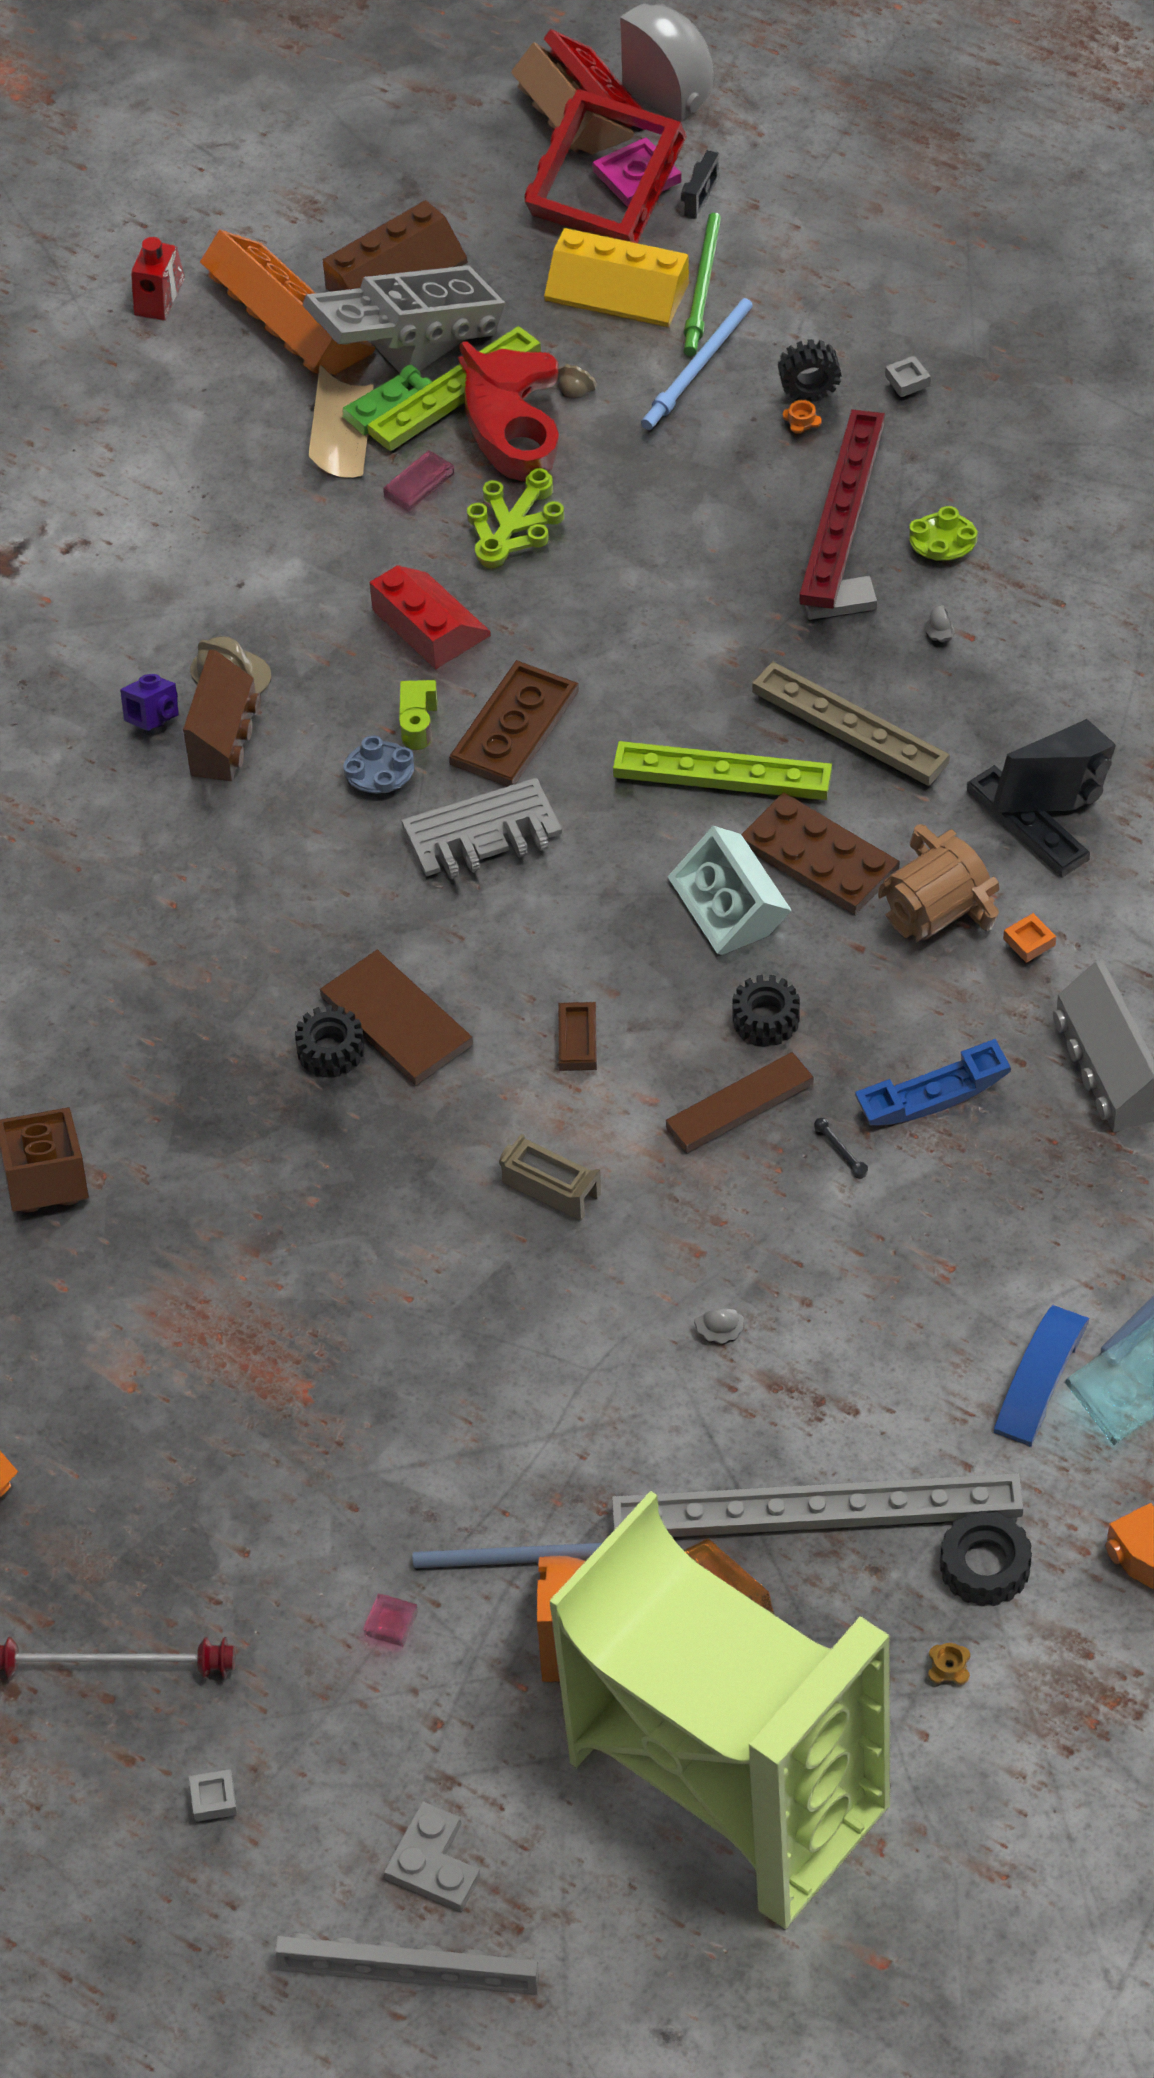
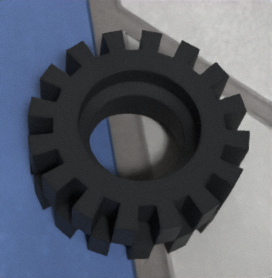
[778,339,842,401]
[732,975,800,1046]
[295,1005,364,1077]

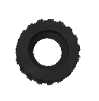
[940,1511,1032,1606]

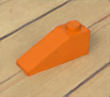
[1105,1503,1154,1590]

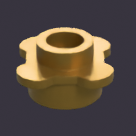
[928,1643,971,1685]

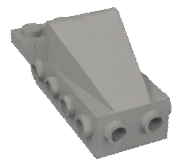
[303,265,505,373]

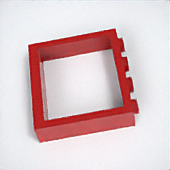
[524,89,687,243]

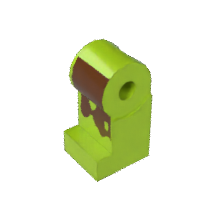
[399,680,438,750]

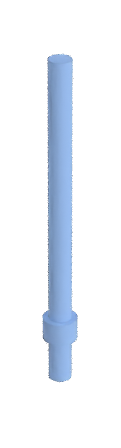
[641,298,753,430]

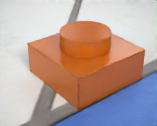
[1003,913,1056,963]

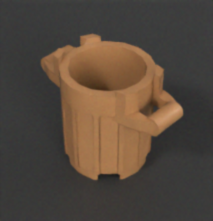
[878,824,1000,942]

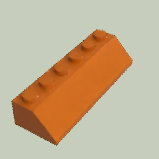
[200,229,376,375]

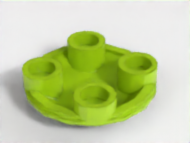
[909,506,977,560]

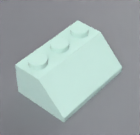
[668,826,792,955]

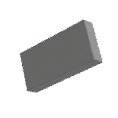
[805,576,877,620]

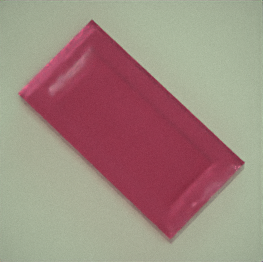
[383,450,455,512]

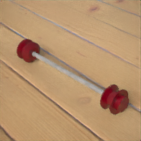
[0,1637,235,1679]

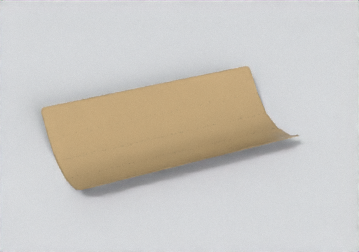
[308,365,374,478]

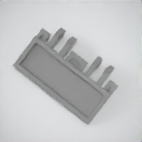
[401,777,562,879]

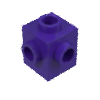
[120,674,179,731]

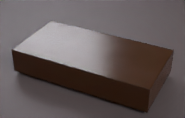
[558,1002,597,1071]

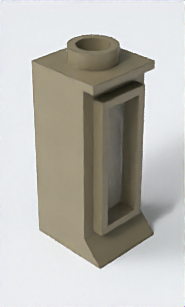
[499,1134,601,1221]

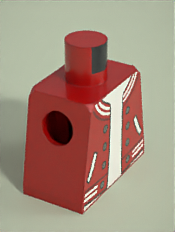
[131,237,185,321]

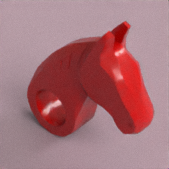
[458,341,559,481]

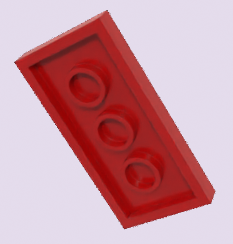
[543,29,645,130]

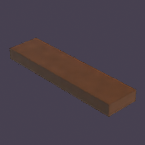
[666,1052,814,1153]

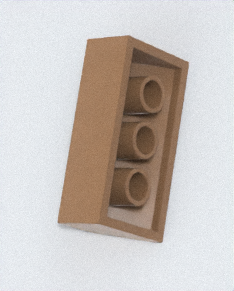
[511,42,635,155]

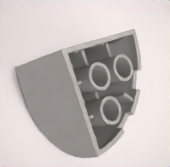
[620,2,715,122]

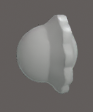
[925,605,955,642]
[694,1309,744,1344]

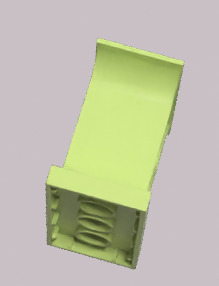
[550,1491,890,1930]

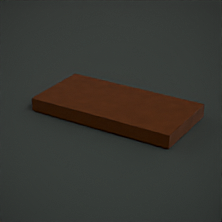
[449,660,579,787]
[320,949,473,1085]

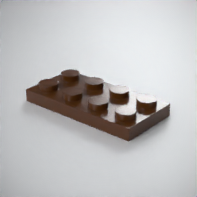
[741,792,900,915]

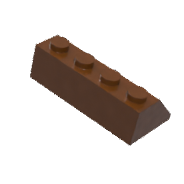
[322,200,468,292]

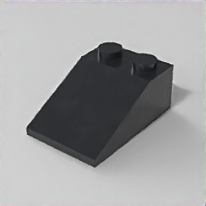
[992,719,1116,812]

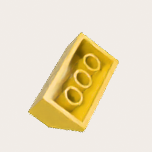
[544,228,689,327]

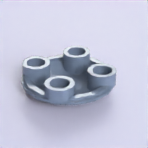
[343,735,414,793]

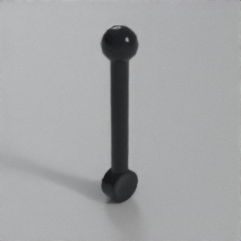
[814,1118,868,1179]

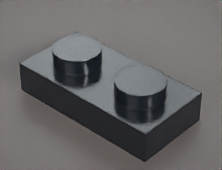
[681,150,719,219]

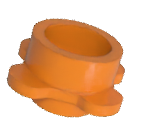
[782,400,822,433]

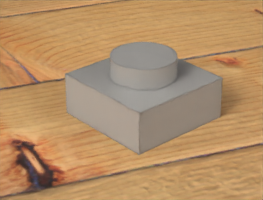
[885,355,931,397]
[189,1769,237,1822]

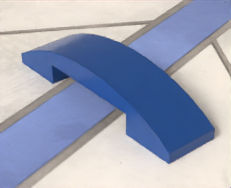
[855,1038,1011,1125]
[994,1305,1089,1447]

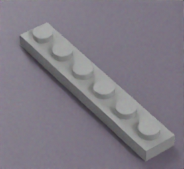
[275,1933,540,1995]

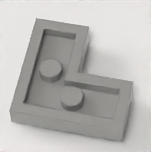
[384,1801,481,1913]

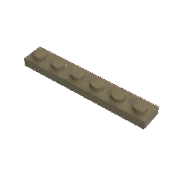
[752,661,950,786]

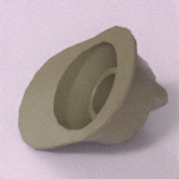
[190,636,271,693]

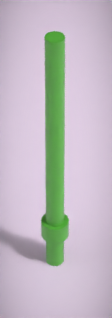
[683,213,721,356]

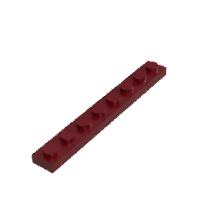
[799,409,885,609]

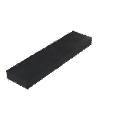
[967,765,1090,878]

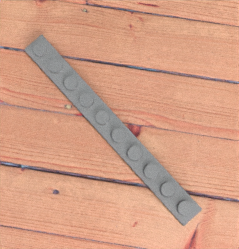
[612,1474,1023,1537]

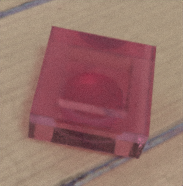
[363,1593,418,1647]

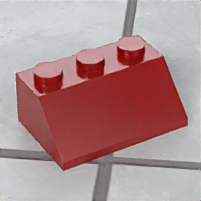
[369,565,491,670]

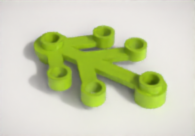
[467,468,564,568]

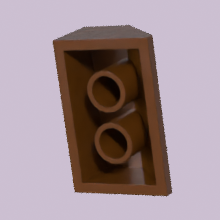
[183,649,261,781]

